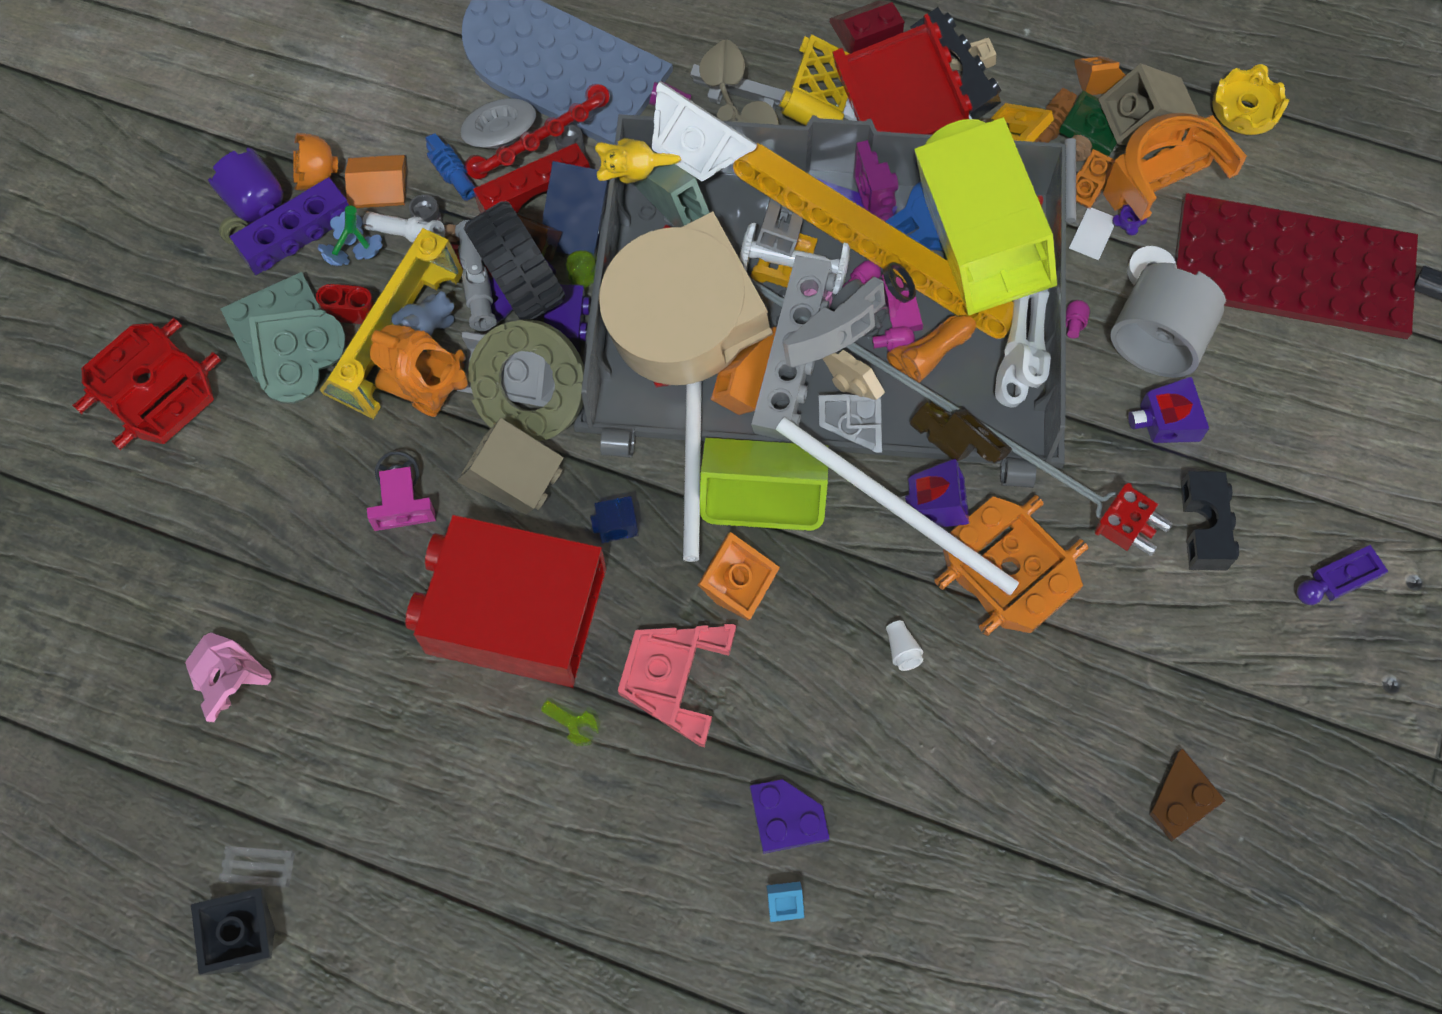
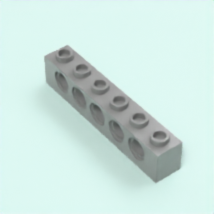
[751,255,836,441]

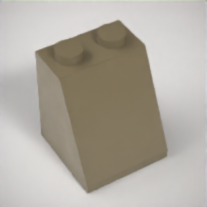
[1098,63,1199,145]
[456,418,564,514]

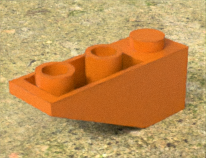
[711,327,777,415]

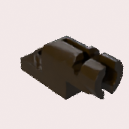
[910,401,1012,463]

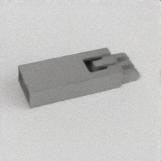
[756,198,803,257]

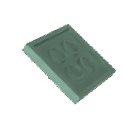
[220,272,321,382]

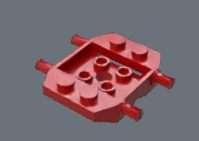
[72,317,221,451]

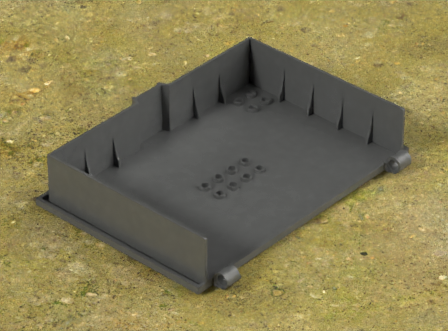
[574,114,1066,488]

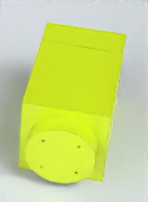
[914,117,1057,316]

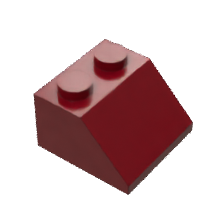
[829,1,905,54]

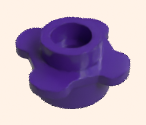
[1112,205,1147,235]

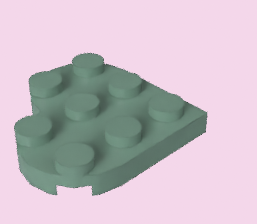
[248,309,346,404]

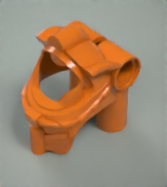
[370,325,468,417]

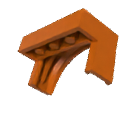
[1103,113,1247,221]

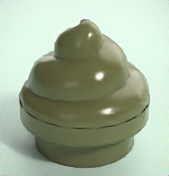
[219,216,248,245]

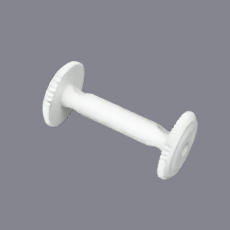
[739,223,850,294]

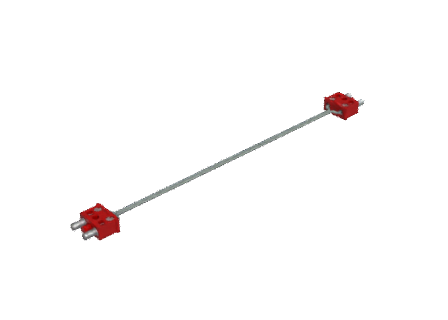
[650,216,1172,555]

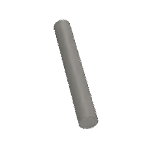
[1064,138,1076,223]

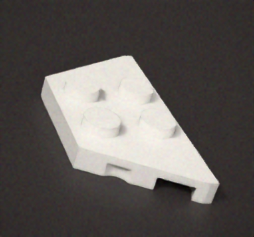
[652,81,757,181]

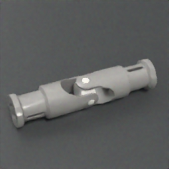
[455,220,497,331]

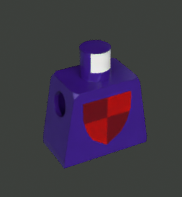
[1128,377,1209,443]
[899,459,969,527]

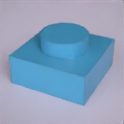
[766,882,804,922]

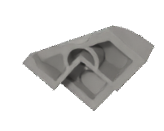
[819,394,882,453]

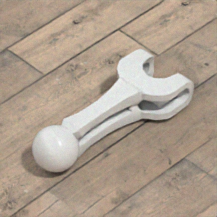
[995,289,1051,408]

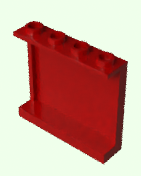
[832,13,972,135]

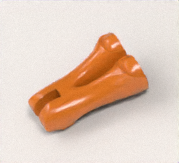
[887,315,976,383]

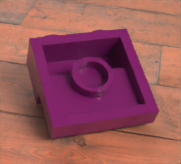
[853,140,898,221]

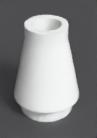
[886,621,923,671]

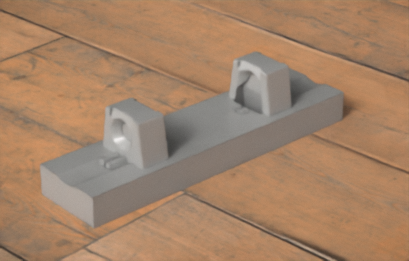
[690,64,785,110]

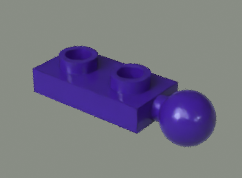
[1297,545,1389,605]

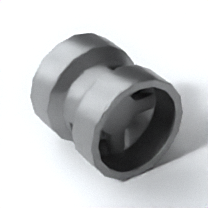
[554,124,585,154]
[409,194,443,222]

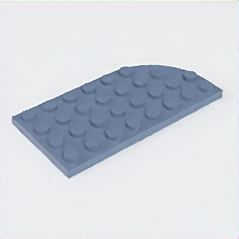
[462,0,673,145]

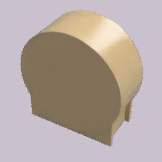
[599,212,773,385]

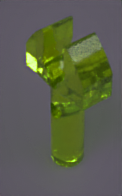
[541,701,599,746]

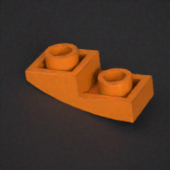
[1076,149,1115,209]

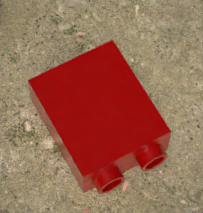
[405,515,606,688]

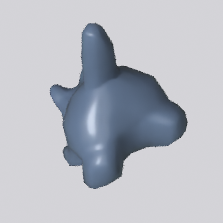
[391,291,454,336]

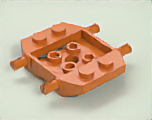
[934,495,1088,636]

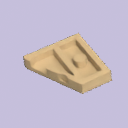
[823,350,885,400]

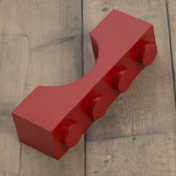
[473,143,590,213]

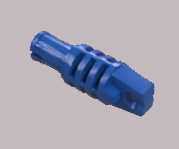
[426,133,476,201]

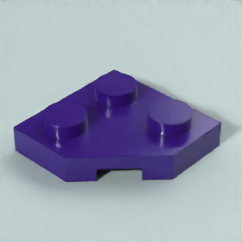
[750,779,830,854]

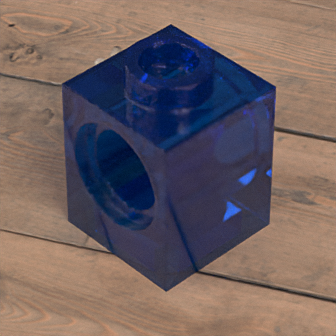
[590,496,639,543]

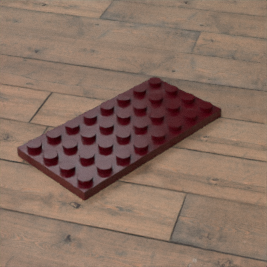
[1175,193,1418,340]

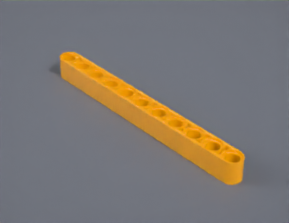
[733,143,1014,339]

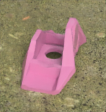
[185,632,272,722]

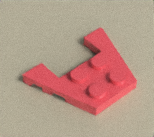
[618,624,736,748]

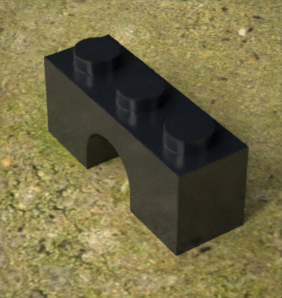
[1181,471,1239,571]

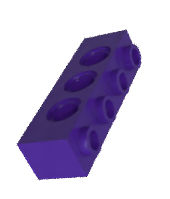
[229,177,349,276]

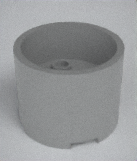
[1111,262,1226,378]

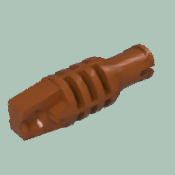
[1035,88,1077,143]

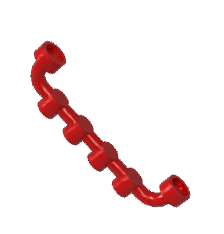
[465,84,609,179]

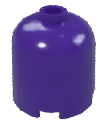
[208,148,283,223]

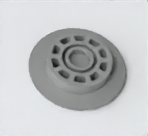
[461,98,536,148]

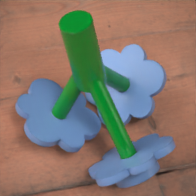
[317,205,383,266]

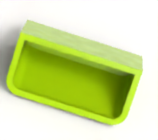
[700,438,829,531]

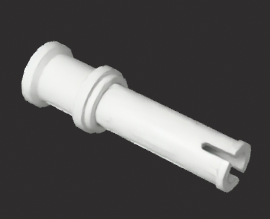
[363,212,445,242]

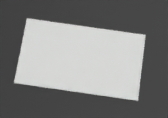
[1069,208,1114,260]

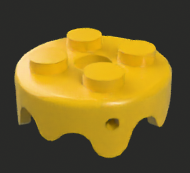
[1212,64,1289,135]

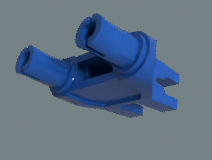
[885,181,944,251]

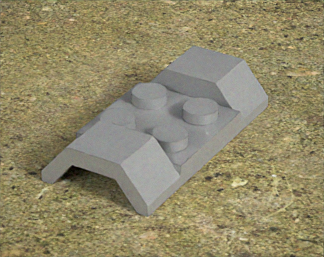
[457,331,555,407]

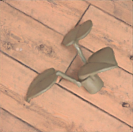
[699,39,779,125]

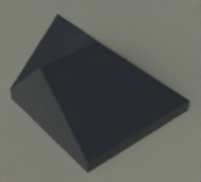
[191,888,275,975]

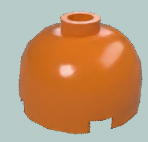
[293,133,338,191]

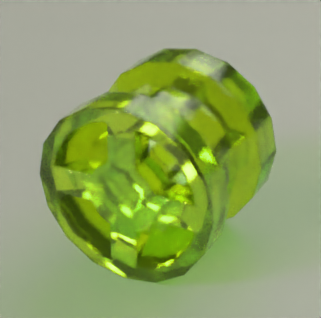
[566,250,596,287]

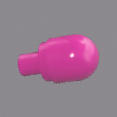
[843,260,881,287]
[1066,300,1090,339]
[872,326,915,351]

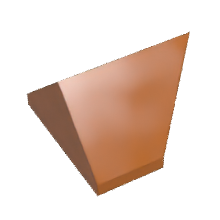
[1075,56,1126,95]

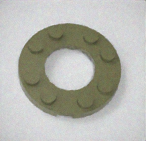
[468,319,584,441]

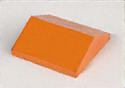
[345,155,406,208]
[698,532,780,620]

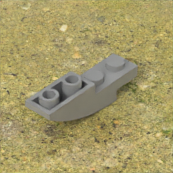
[783,277,885,367]

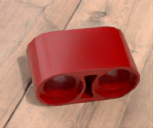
[316,284,374,324]

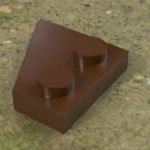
[1149,749,1226,842]

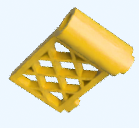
[779,34,850,126]

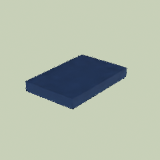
[542,161,610,259]

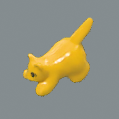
[595,138,681,184]

